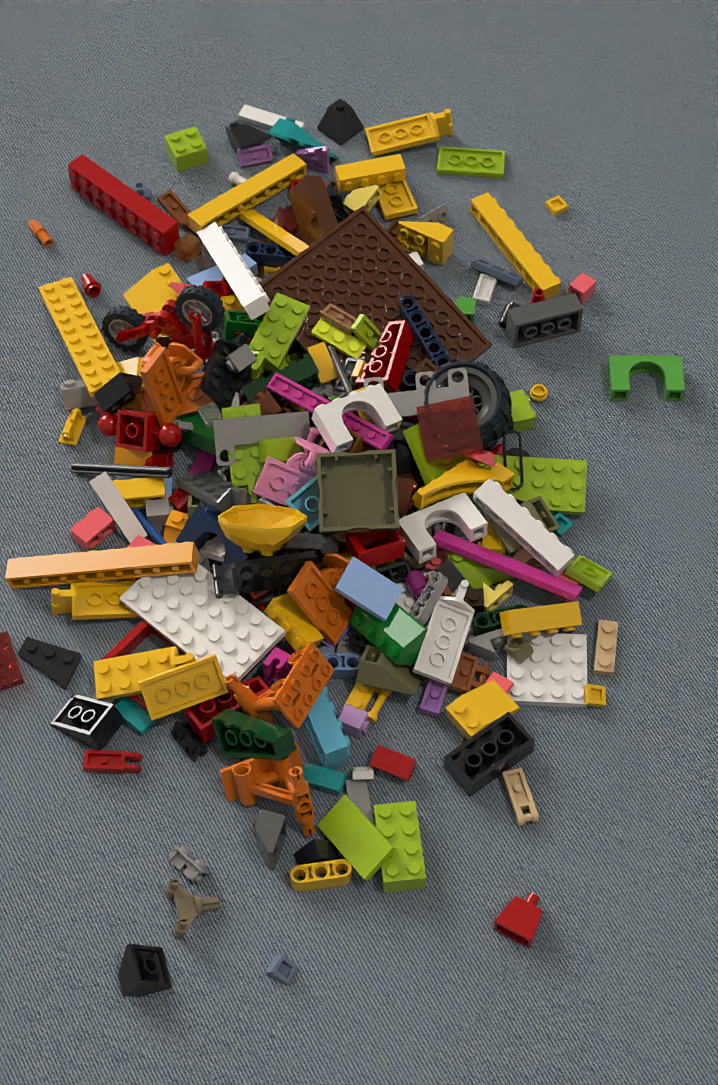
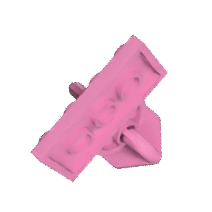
[253,427,331,507]

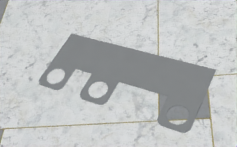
[364,368,471,420]
[213,411,310,466]

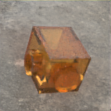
[174,232,202,264]

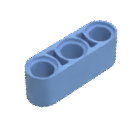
[322,653,361,678]

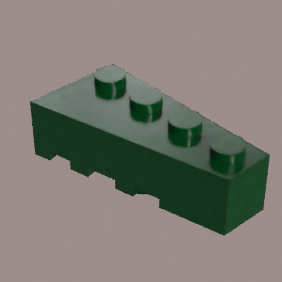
[240,353,319,403]
[211,708,297,760]

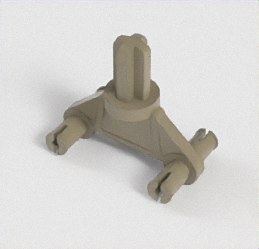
[166,877,220,939]

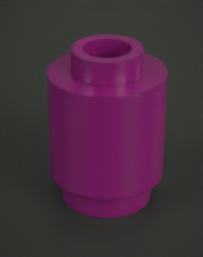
[405,570,427,600]

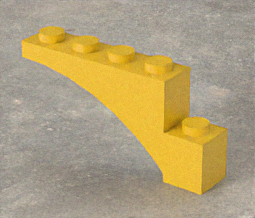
[414,458,515,510]

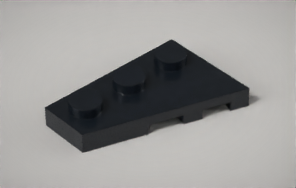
[18,637,82,690]

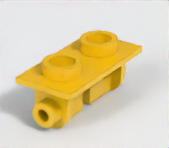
[58,408,88,446]

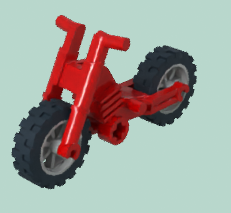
[102,285,225,365]

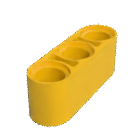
[290,859,352,892]

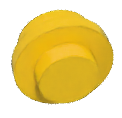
[530,384,548,402]

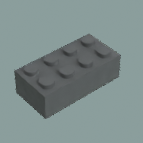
[506,293,583,348]

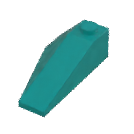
[268,117,339,160]

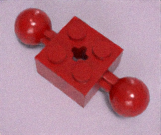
[98,408,182,452]

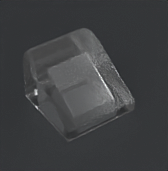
[198,402,223,427]

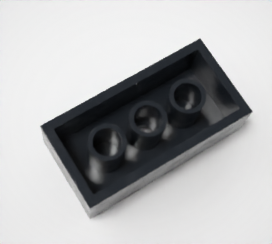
[444,712,535,797]

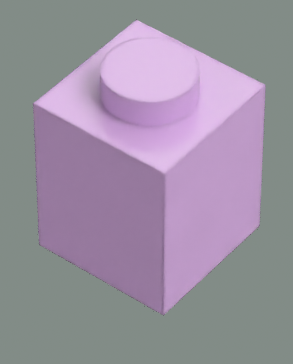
[339,704,370,739]

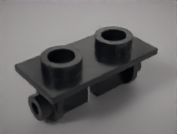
[171,720,208,763]

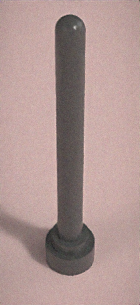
[327,345,357,413]

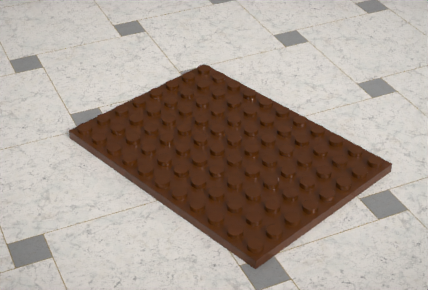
[260,206,492,392]

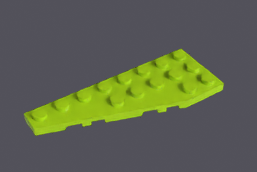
[438,452,587,515]

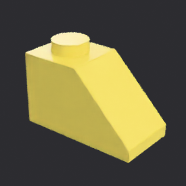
[343,185,383,213]

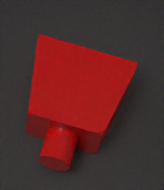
[494,893,542,949]

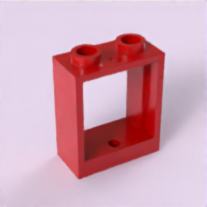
[345,531,406,567]

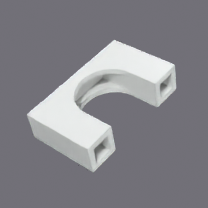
[311,383,403,452]
[398,492,488,564]

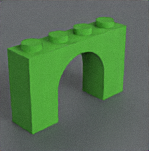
[608,355,685,401]

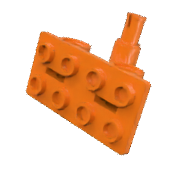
[224,642,334,729]
[219,742,315,837]

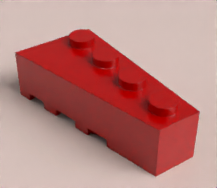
[355,320,415,393]
[182,676,269,743]

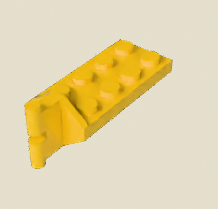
[365,109,454,157]
[51,580,139,620]
[94,646,196,701]

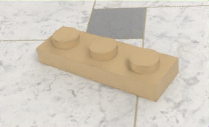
[593,619,619,677]

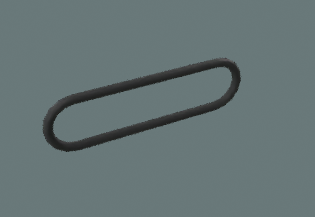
[503,430,524,490]

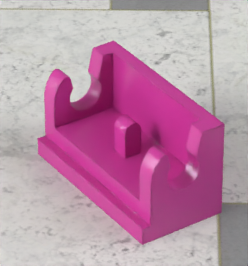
[263,647,292,685]

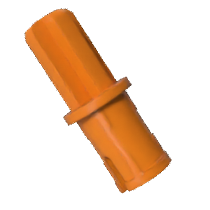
[28,219,54,248]

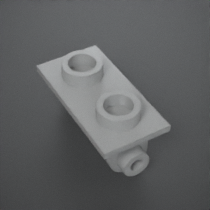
[414,203,449,223]
[168,844,211,884]

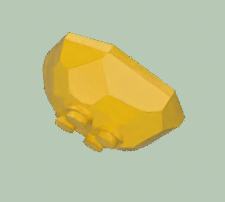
[218,504,307,556]

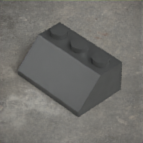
[273,531,340,563]

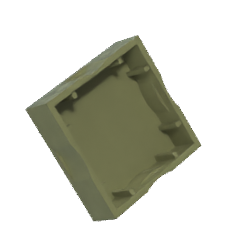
[316,449,400,534]

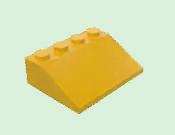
[123,263,195,343]

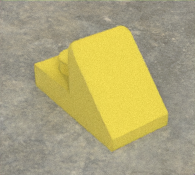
[482,580,513,612]

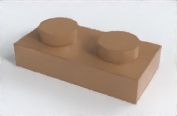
[319,303,357,335]

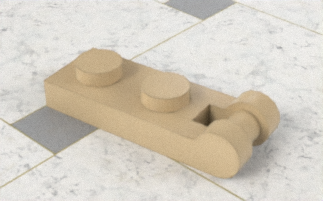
[502,767,539,826]

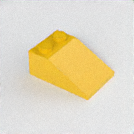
[446,680,520,740]

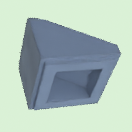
[265,954,298,985]

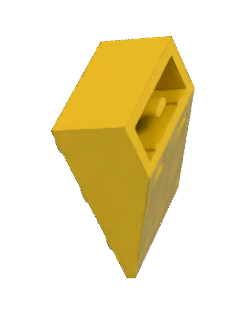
[397,221,454,266]

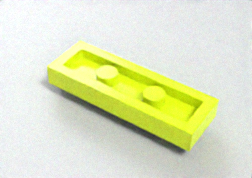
[311,318,367,359]

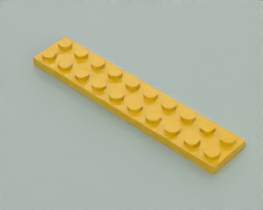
[38,277,120,397]

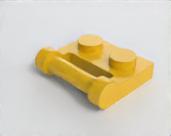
[343,683,392,724]

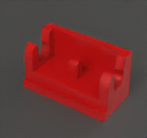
[369,745,417,782]

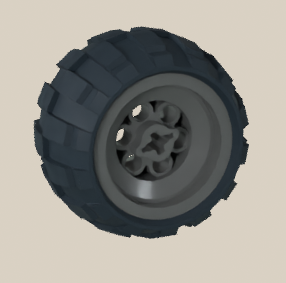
[417,359,512,454]

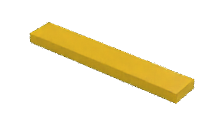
[239,209,309,256]

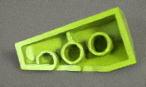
[447,551,515,589]

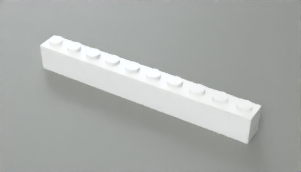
[197,222,270,320]

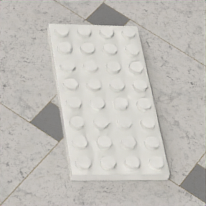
[119,564,286,690]

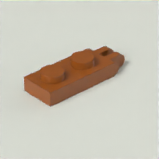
[157,189,191,231]

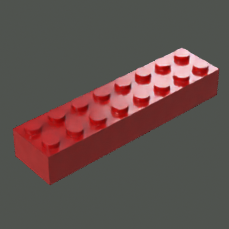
[68,154,180,257]

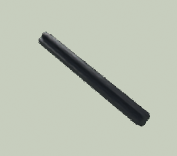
[71,462,173,479]

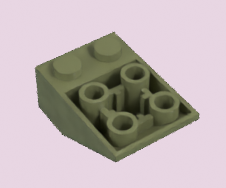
[489,496,560,554]
[356,645,422,696]

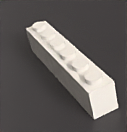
[472,478,574,577]

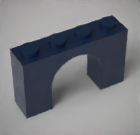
[176,504,259,566]

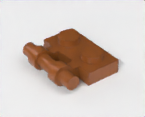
[449,652,491,694]

